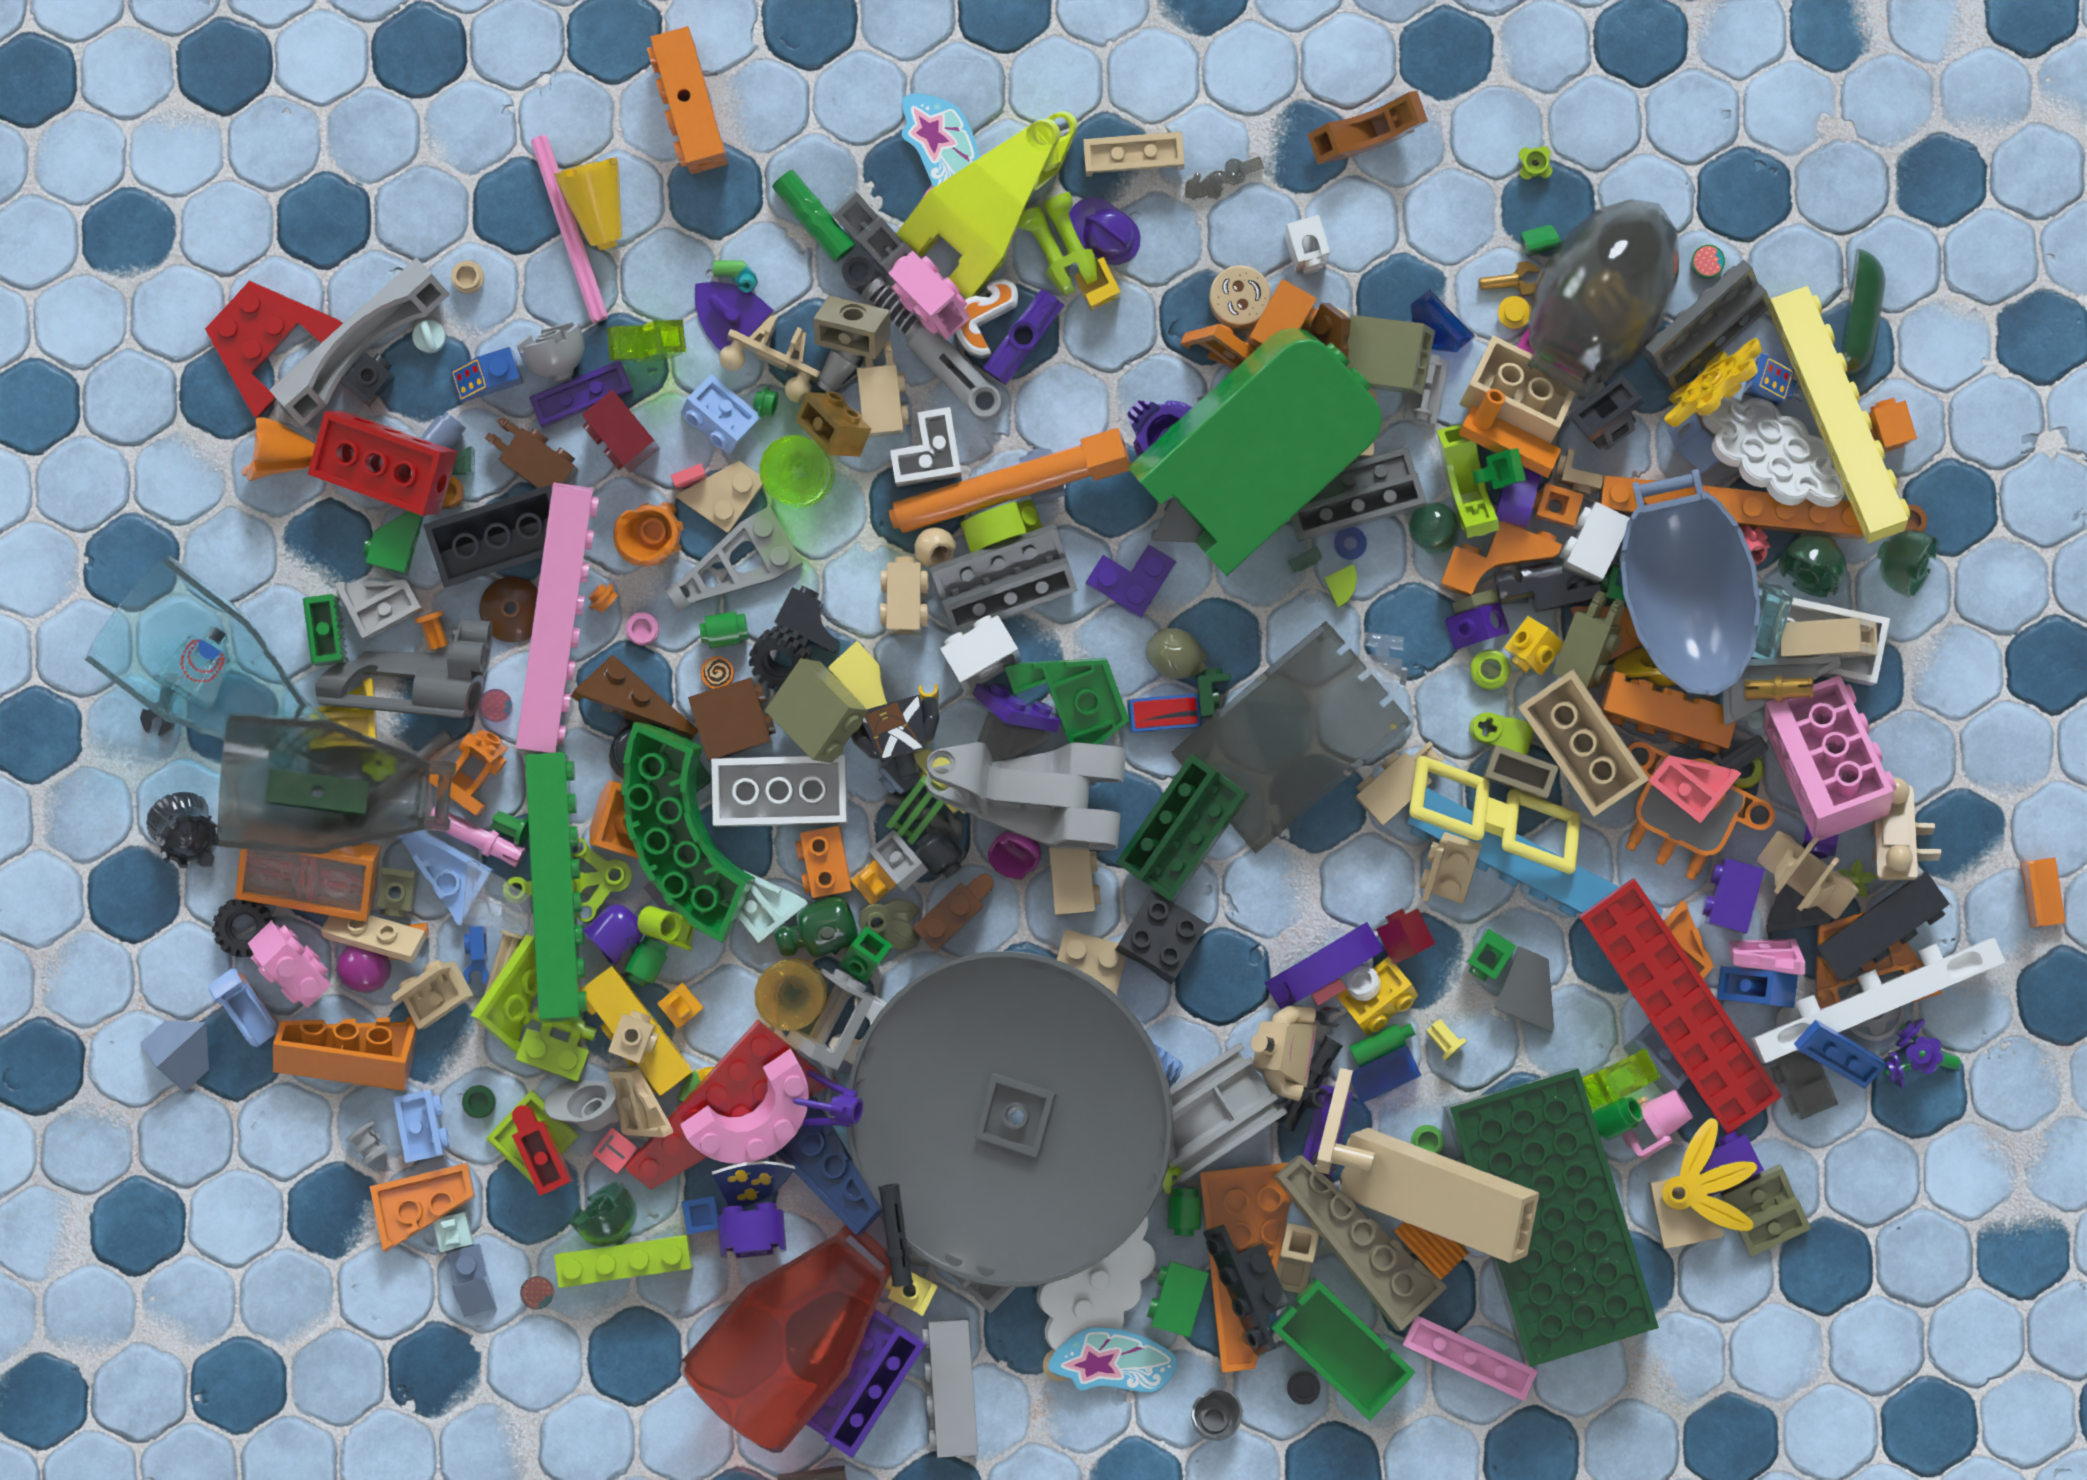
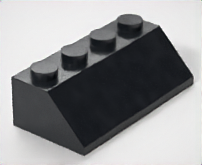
[423,484,552,588]

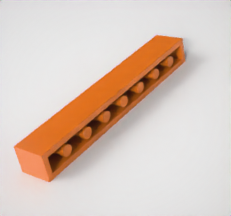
[1598,475,1864,540]

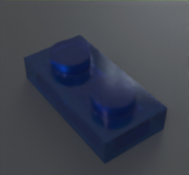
[1351,1045,1422,1104]

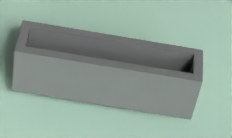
[923,1318,978,1458]

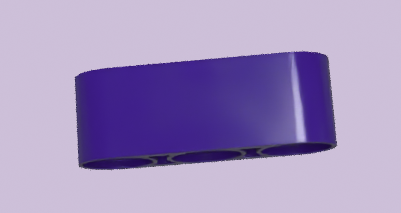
[1496,467,1541,528]

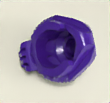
[1127,400,1192,457]

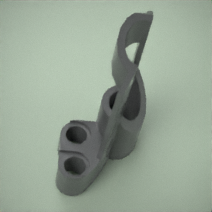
[315,619,493,719]

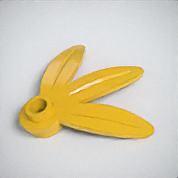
[1662,1118,1757,1231]

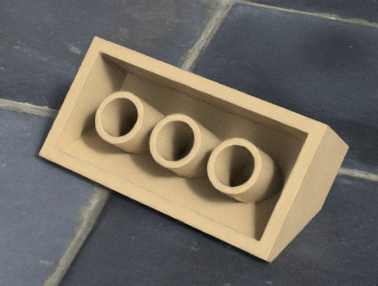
[1518,669,1649,817]

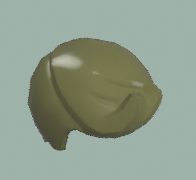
[1146,628,1207,679]

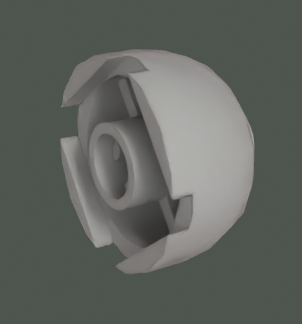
[516,322,585,381]

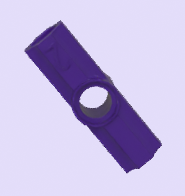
[983,289,1065,386]

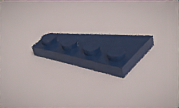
[776,1096,882,1236]

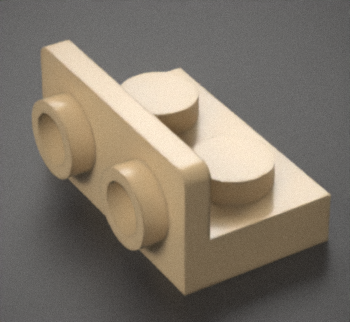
[1419,832,1482,904]

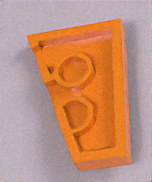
[370,1163,476,1252]

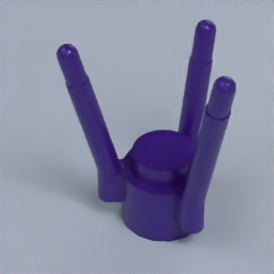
[793,1070,864,1128]

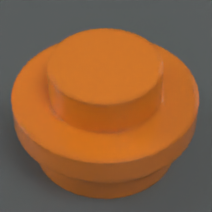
[588,583,618,614]

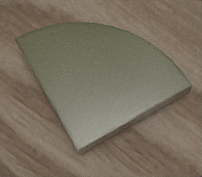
[1452,589,1499,614]

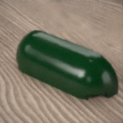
[1841,249,1886,379]

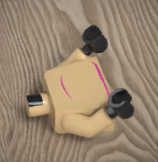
[1251,1006,1341,1109]

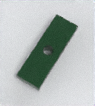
[265,769,370,816]

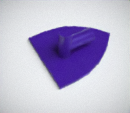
[695,282,774,351]

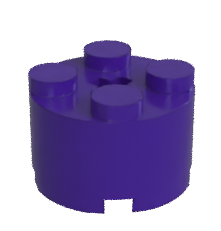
[717,1203,787,1258]

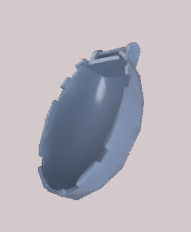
[1620,469,1761,696]

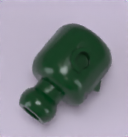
[774,895,858,958]

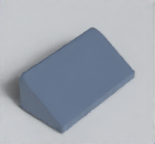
[1623,1022,1689,1094]

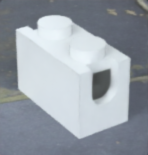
[1284,215,1330,274]

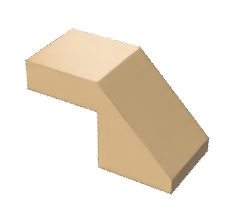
[1276,1223,1319,1293]

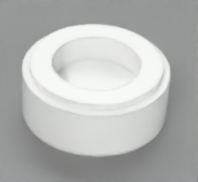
[1346,966,1381,1001]

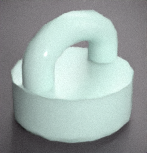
[412,320,447,354]

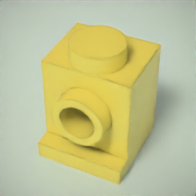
[885,1271,939,1316]

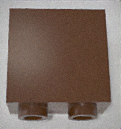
[688,677,776,762]

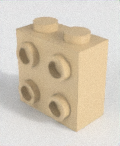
[880,556,929,635]

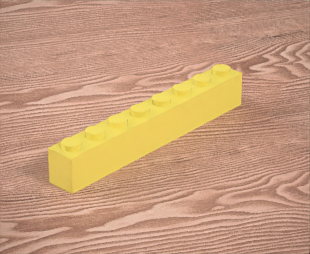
[1768,286,1910,544]

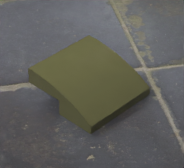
[1720,1164,1811,1257]

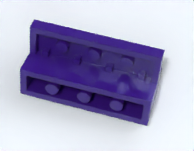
[799,1307,927,1458]

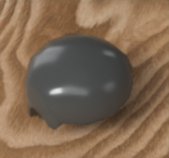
[1191,1387,1243,1441]

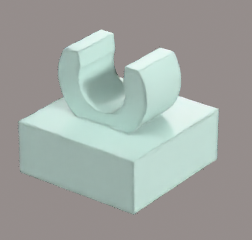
[433,1212,474,1252]

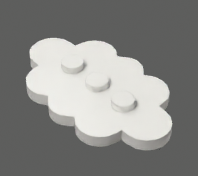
[1702,396,1845,507]
[1037,1215,1156,1351]

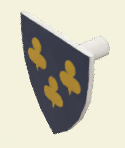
[712,1157,795,1207]

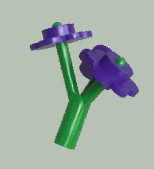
[1885,1018,1960,1089]

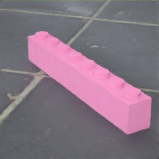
[516,482,599,753]

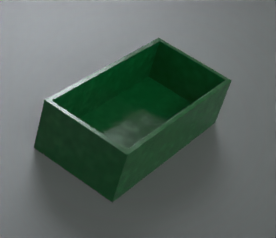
[1444,1068,1659,1367]

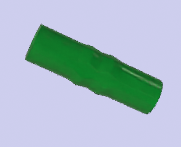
[772,169,855,263]

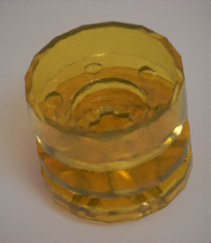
[754,957,828,1031]

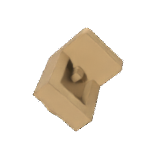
[1555,448,1604,495]

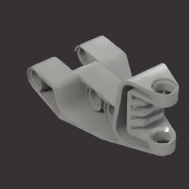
[926,742,1126,850]

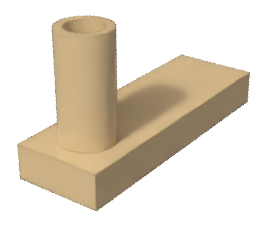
[1316,1068,1375,1174]

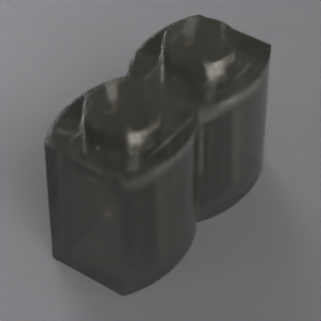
[1770,1050,1838,1120]

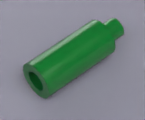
[1349,1023,1416,1068]

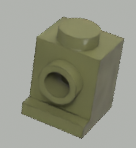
[377,867,419,917]

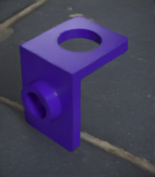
[1445,602,1510,650]

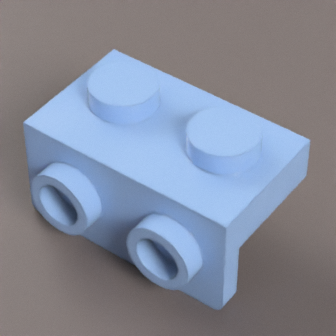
[393,1089,450,1163]

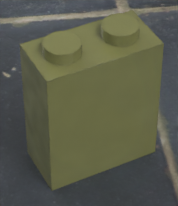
[1346,315,1435,395]
[765,658,868,763]

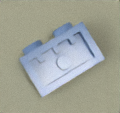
[680,374,761,455]

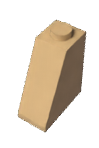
[1776,618,1878,658]

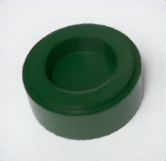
[462,1085,497,1118]

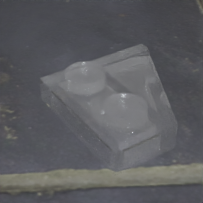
[461,860,532,931]

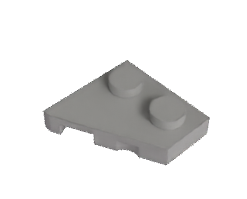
[335,579,423,641]

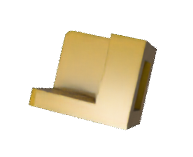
[1075,257,1121,311]

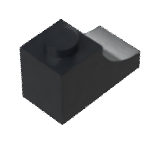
[774,585,840,655]

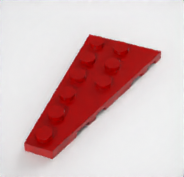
[625,1019,832,1190]

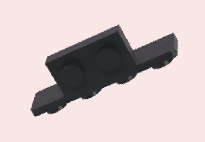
[1203,1224,1290,1355]

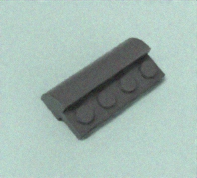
[1642,260,1770,392]
[1290,447,1427,542]
[929,524,1078,634]

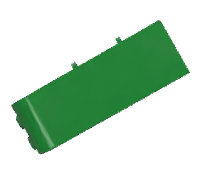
[1128,328,1382,576]

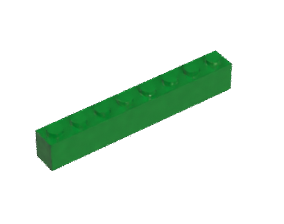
[525,752,588,1023]

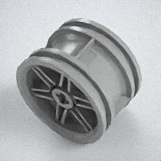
[1169,1043,1287,1183]

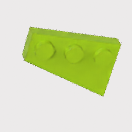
[471,934,537,1053]

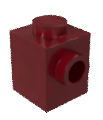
[1376,908,1435,965]

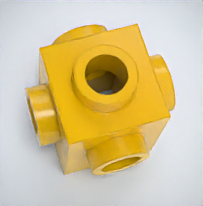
[1504,616,1563,676]

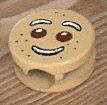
[1209,265,1271,329]

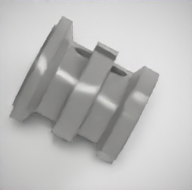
[345,1120,389,1165]

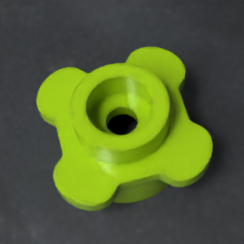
[1518,146,1552,180]

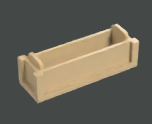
[1083,132,1185,177]

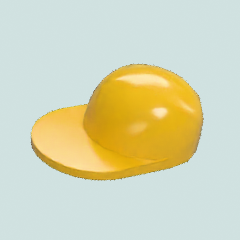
[1614,648,1676,688]

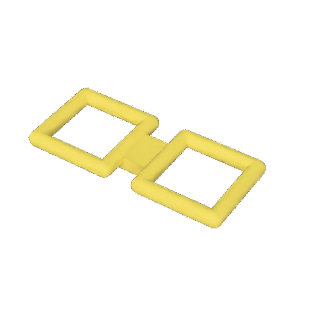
[1409,756,1581,874]

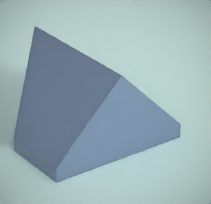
[141,1020,210,1092]

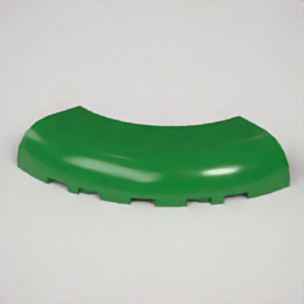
[621,722,755,943]

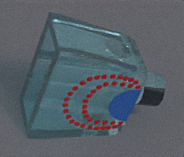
[152,626,231,712]

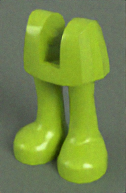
[1017,192,1098,296]

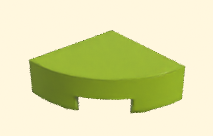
[1324,564,1357,608]

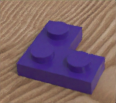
[1085,544,1177,618]
[972,682,1062,733]

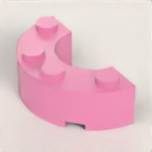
[680,1048,809,1164]

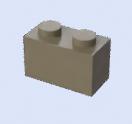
[1482,745,1559,800]

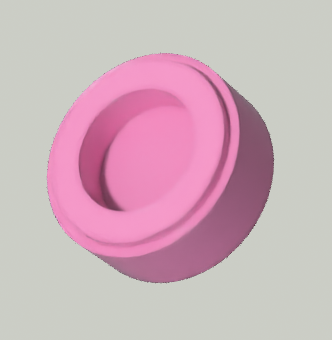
[626,612,659,646]

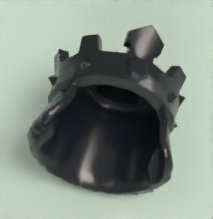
[146,792,221,868]

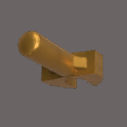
[1478,261,1542,297]

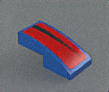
[1127,694,1201,733]

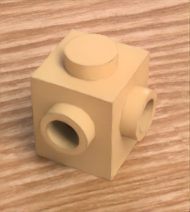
[608,1010,659,1063]

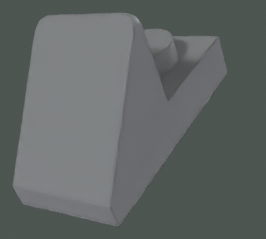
[869,829,929,892]

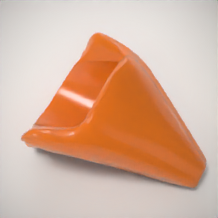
[241,418,315,481]

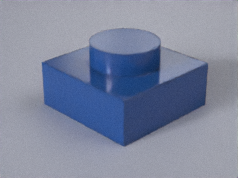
[682,1196,719,1235]

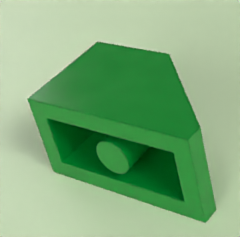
[363,511,424,576]

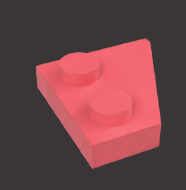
[1648,755,1741,823]

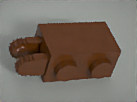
[484,416,579,488]
[912,873,995,952]

